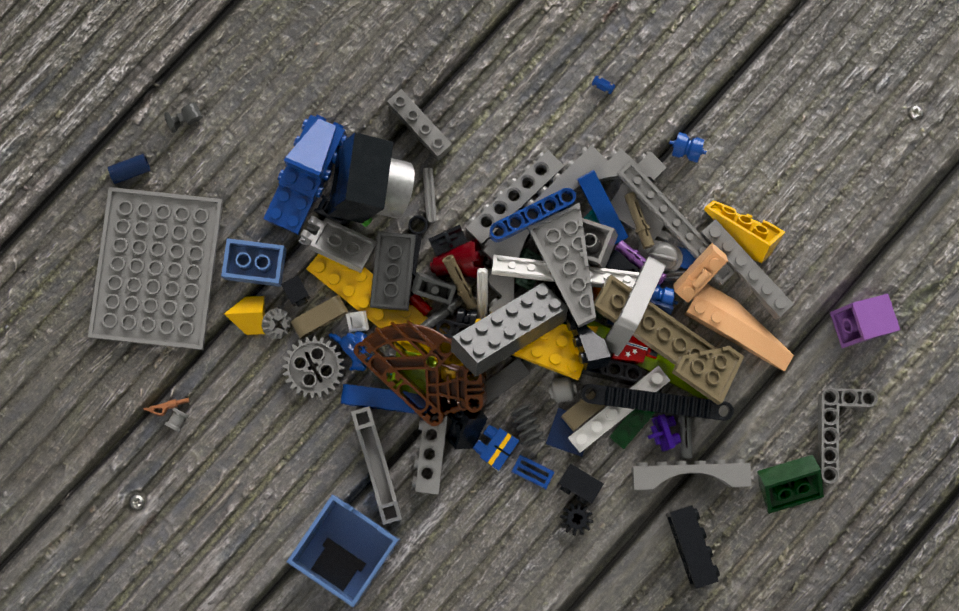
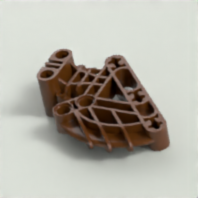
[354,320,487,426]

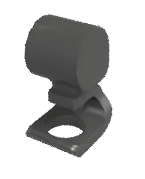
[164,103,203,133]

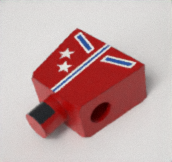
[611,336,658,364]

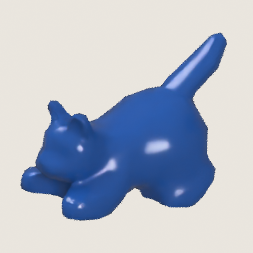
[328,331,372,371]

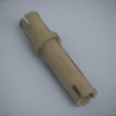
[624,192,655,249]
[442,255,477,309]

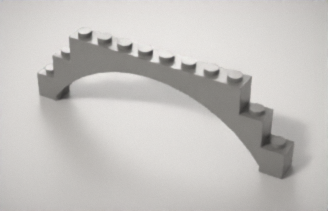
[482,145,667,314]

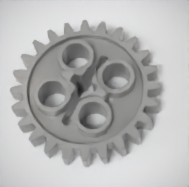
[282,336,345,399]

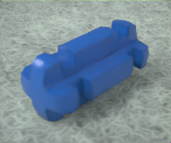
[592,76,615,94]

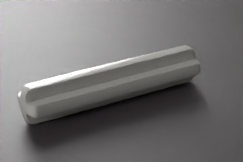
[423,168,437,224]

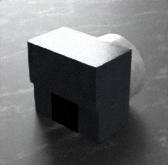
[328,132,414,223]

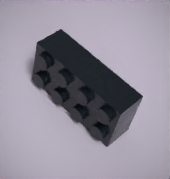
[666,505,720,589]

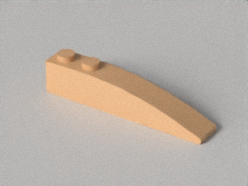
[684,284,794,372]

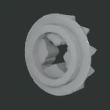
[262,308,291,339]

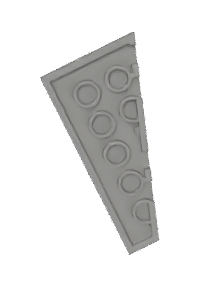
[528,203,596,328]

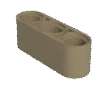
[291,295,349,339]

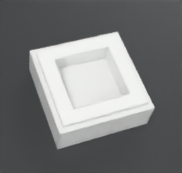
[346,311,369,333]

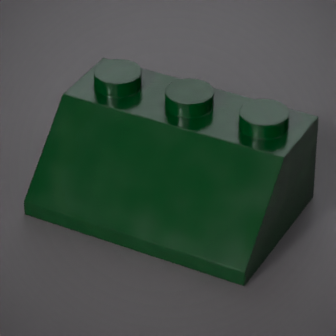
[757,455,824,514]

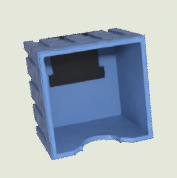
[287,494,401,608]

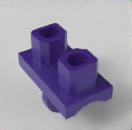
[647,414,681,452]

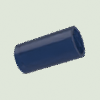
[108,153,151,184]

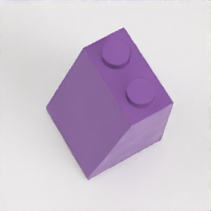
[830,294,900,348]

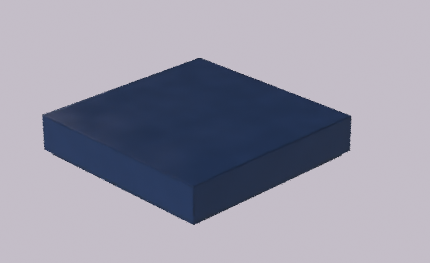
[546,408,590,457]

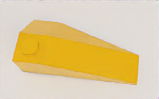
[704,200,785,264]

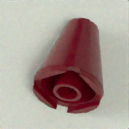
[430,240,485,278]

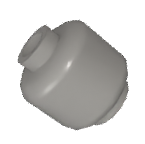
[549,376,578,403]

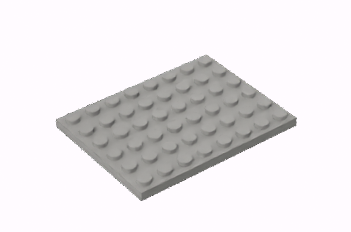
[88,187,223,350]

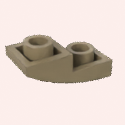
[561,391,605,432]

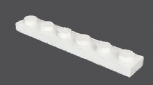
[568,366,671,453]

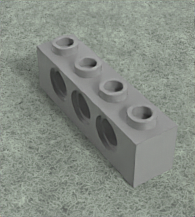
[387,89,452,161]
[412,415,448,495]

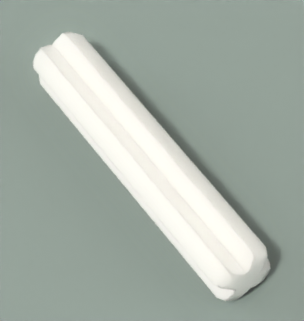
[477,268,488,319]

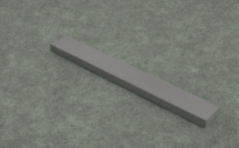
[617,160,735,285]

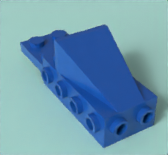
[263,115,348,235]

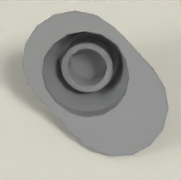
[638,240,683,271]

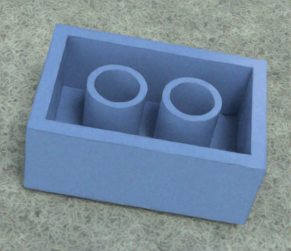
[221,238,287,287]

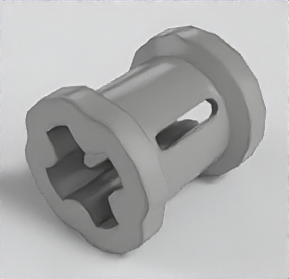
[164,407,189,432]

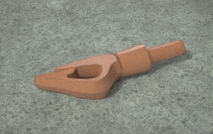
[143,398,190,416]

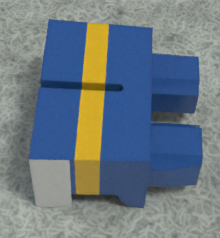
[473,425,519,472]

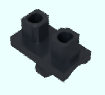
[428,225,467,256]

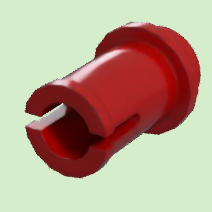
[410,294,433,317]

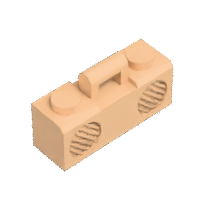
[673,243,728,303]

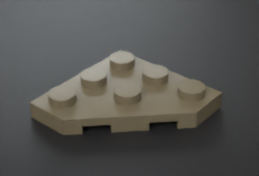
[672,346,744,405]

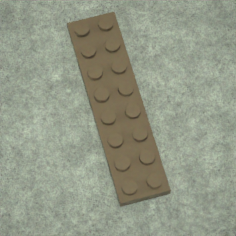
[594,275,717,365]

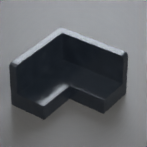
[444,399,488,449]

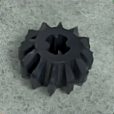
[560,502,593,536]

